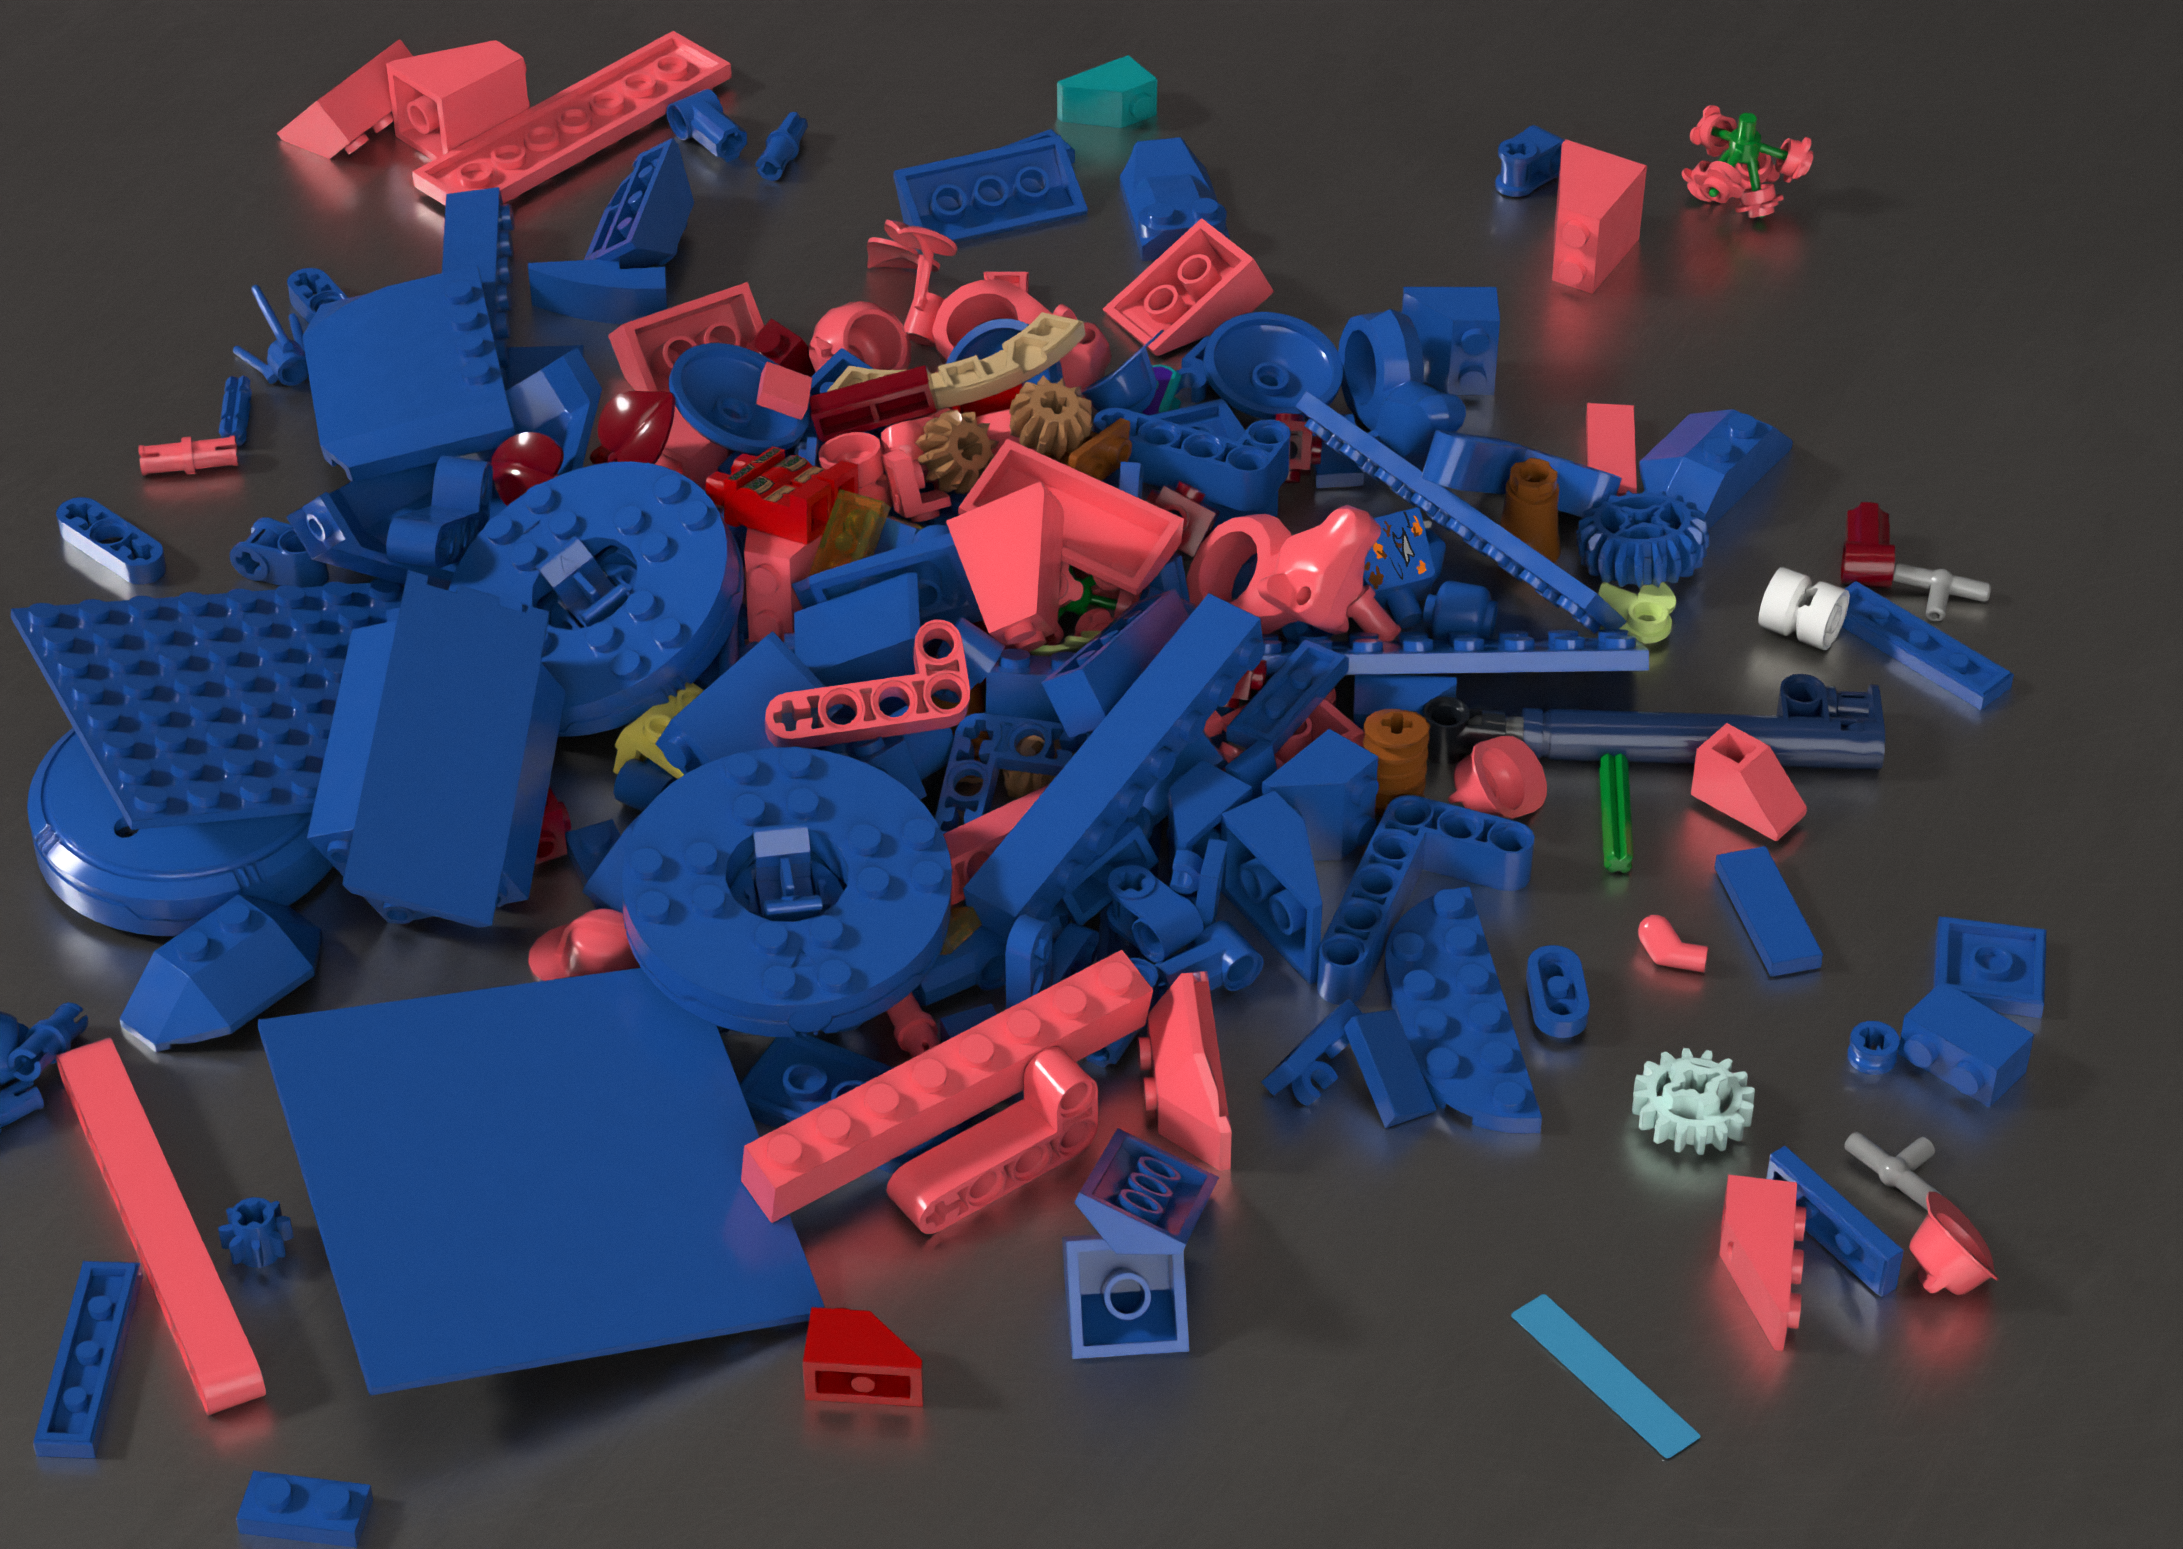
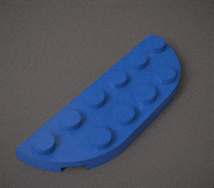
[1384,886,1542,1134]

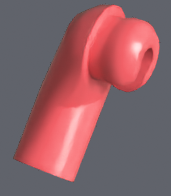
[1638,915,1708,973]

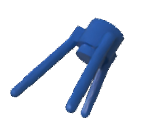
[233,285,309,386]

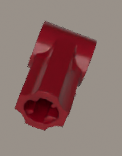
[1841,502,1895,588]

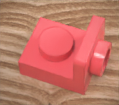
[881,449,952,522]

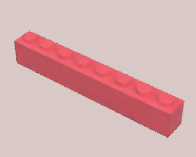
[741,950,1153,1224]

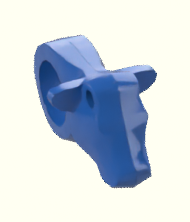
[1338,309,1466,472]

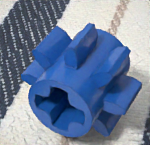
[218,1197,294,1269]

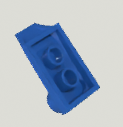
[1120,137,1230,262]
[792,525,983,627]

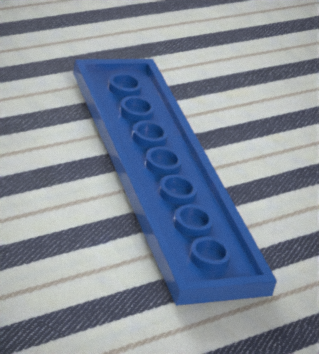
[1295,391,1627,634]
[1262,629,1649,676]

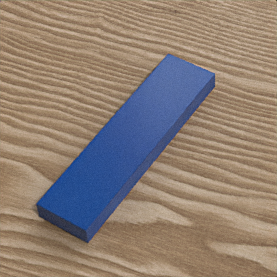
[1842,581,2014,710]
[33,1261,143,1458]

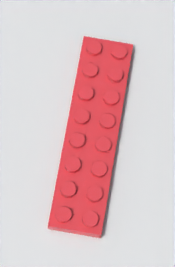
[412,31,732,206]

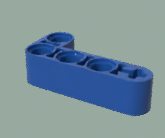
[1093,407,1291,511]
[386,455,493,568]

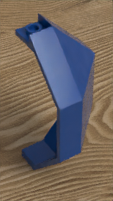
[286,347,602,590]

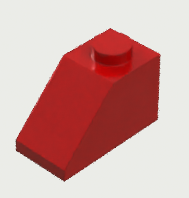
[803,1307,924,1407]

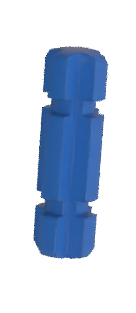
[219,375,252,447]

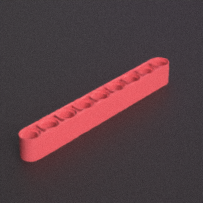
[56,1037,266,1416]

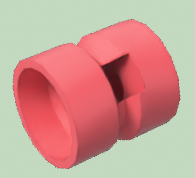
[818,432,893,524]

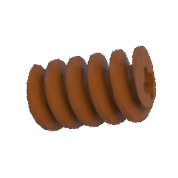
[1363,709,1430,818]

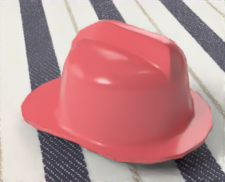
[1447,736,1547,819]
[528,909,641,981]
[1909,1192,1999,1296]

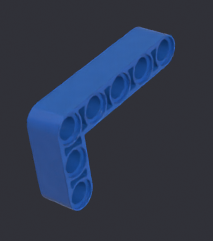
[1421,430,1622,517]
[1317,795,1535,1005]

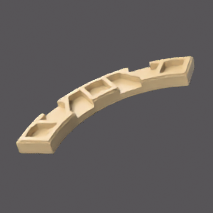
[827,312,1085,409]

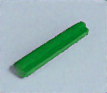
[1599,753,1634,873]

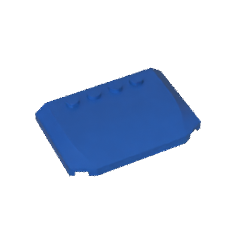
[302,265,516,482]

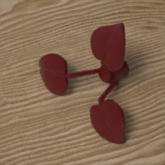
[491,391,675,506]

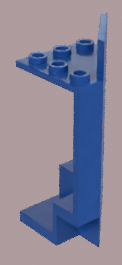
[307,570,566,928]

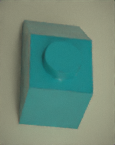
[1057,55,1157,129]

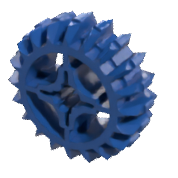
[1576,490,1709,589]

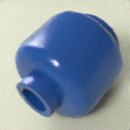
[1423,580,1498,640]

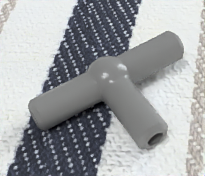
[1893,562,1991,622]
[1844,1132,1944,1211]

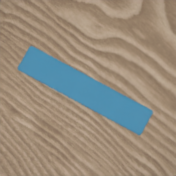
[1511,1294,1700,1459]

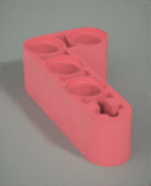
[765,619,970,748]
[886,1046,1098,1234]

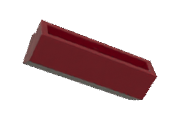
[809,365,937,443]

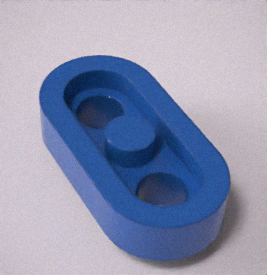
[1526,945,1590,1038]

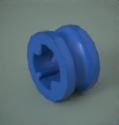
[1847,1021,1900,1075]

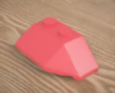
[1137,971,1232,1171]

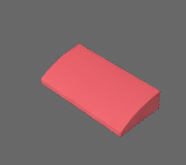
[958,439,1184,595]

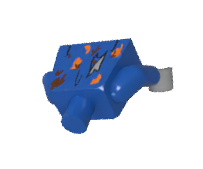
[1363,507,1446,629]

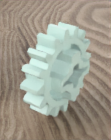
[1632,1048,1755,1155]

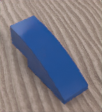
[528,259,668,324]

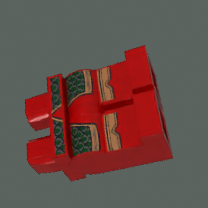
[706,446,859,545]

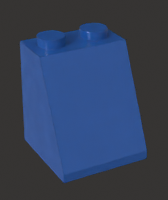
[784,572,920,718]
[655,631,844,775]

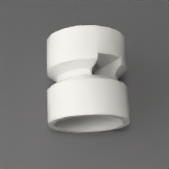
[1758,567,1850,650]

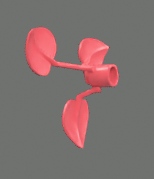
[866,220,958,347]

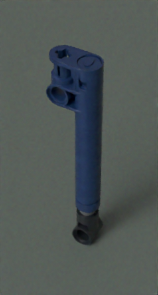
[1423,673,1885,770]

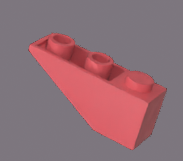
[1719,1174,1806,1351]

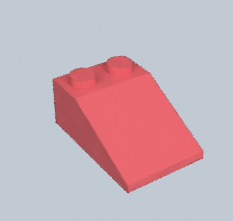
[1102,218,1274,356]

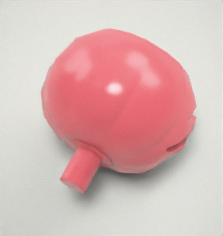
[808,301,911,372]

